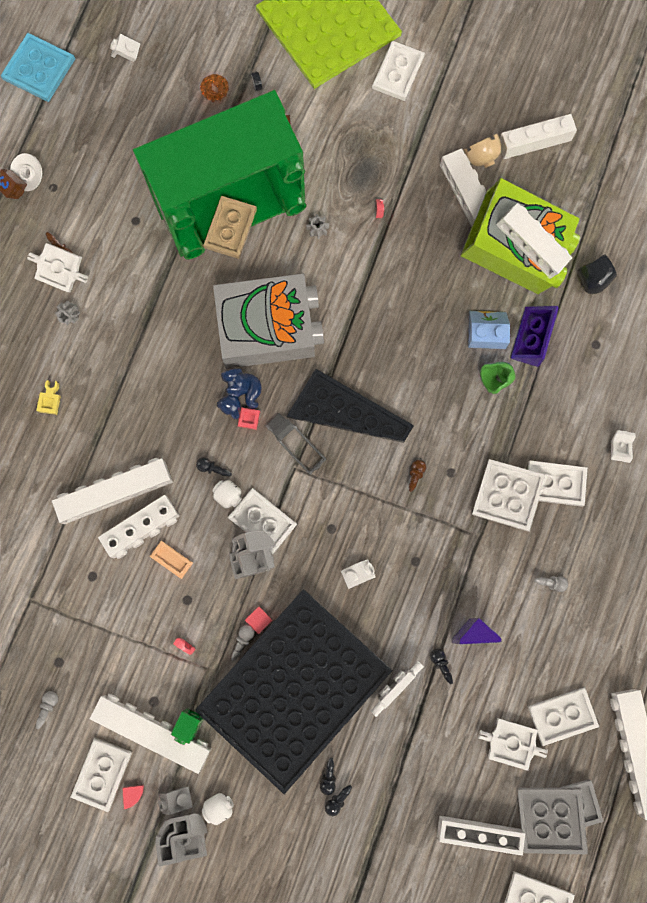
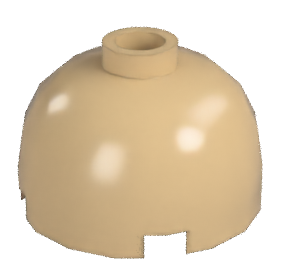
[464,134,502,168]

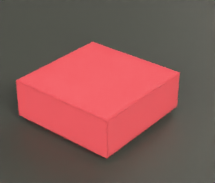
[238,407,260,430]
[245,606,273,634]

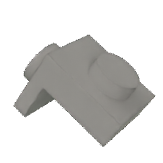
[158,787,193,815]

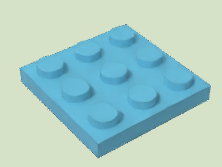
[1,33,75,102]

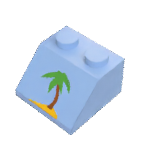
[468,311,510,349]

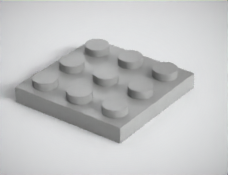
[518,788,588,854]

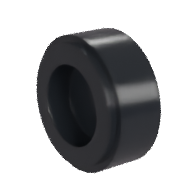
[251,71,262,91]

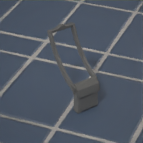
[265,413,327,475]

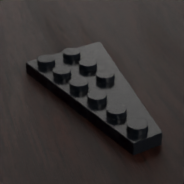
[287,369,414,443]

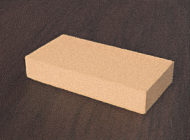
[150,541,193,579]

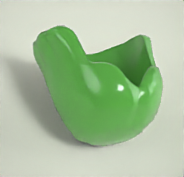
[480,362,515,394]

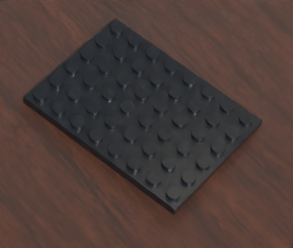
[194,589,393,795]

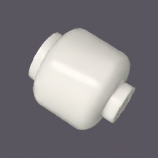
[213,480,242,508]
[202,793,234,825]

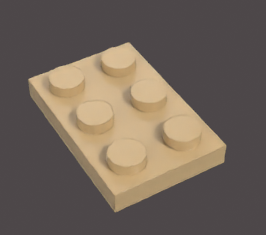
[204,196,257,259]

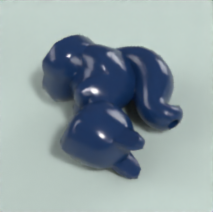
[216,369,262,420]

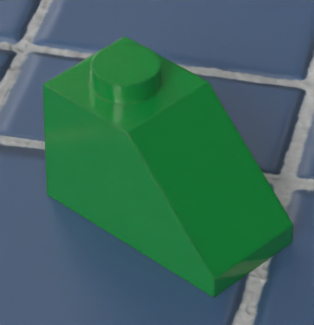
[171,708,204,745]

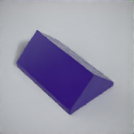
[511,306,559,367]
[452,618,502,644]

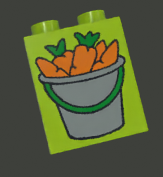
[460,178,580,294]

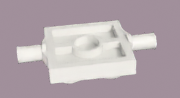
[27,243,88,292]
[371,661,424,717]
[478,718,548,770]

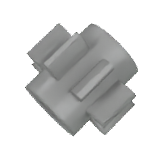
[306,214,329,239]
[55,300,80,325]

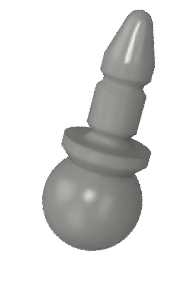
[534,576,568,592]
[232,625,254,661]
[36,691,58,729]

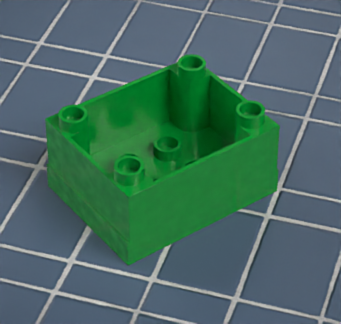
[132,90,307,260]

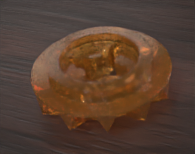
[200,74,229,103]

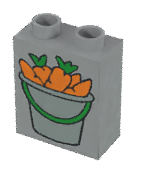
[213,273,324,369]

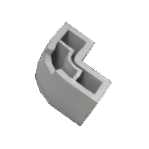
[229,531,276,579]
[156,814,208,866]

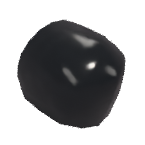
[578,254,617,294]

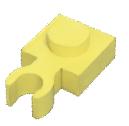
[36,380,61,415]

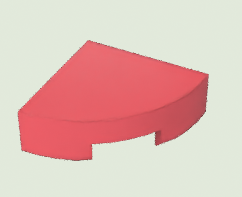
[376,199,384,218]
[173,638,196,655]
[122,785,144,809]

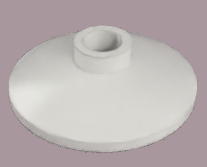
[10,153,42,191]

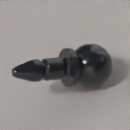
[196,457,232,476]
[430,649,453,684]
[320,758,336,795]
[325,785,352,817]

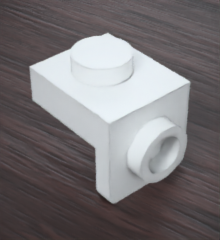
[110,34,140,62]
[611,430,636,463]
[341,560,375,589]

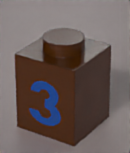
[0,169,27,199]

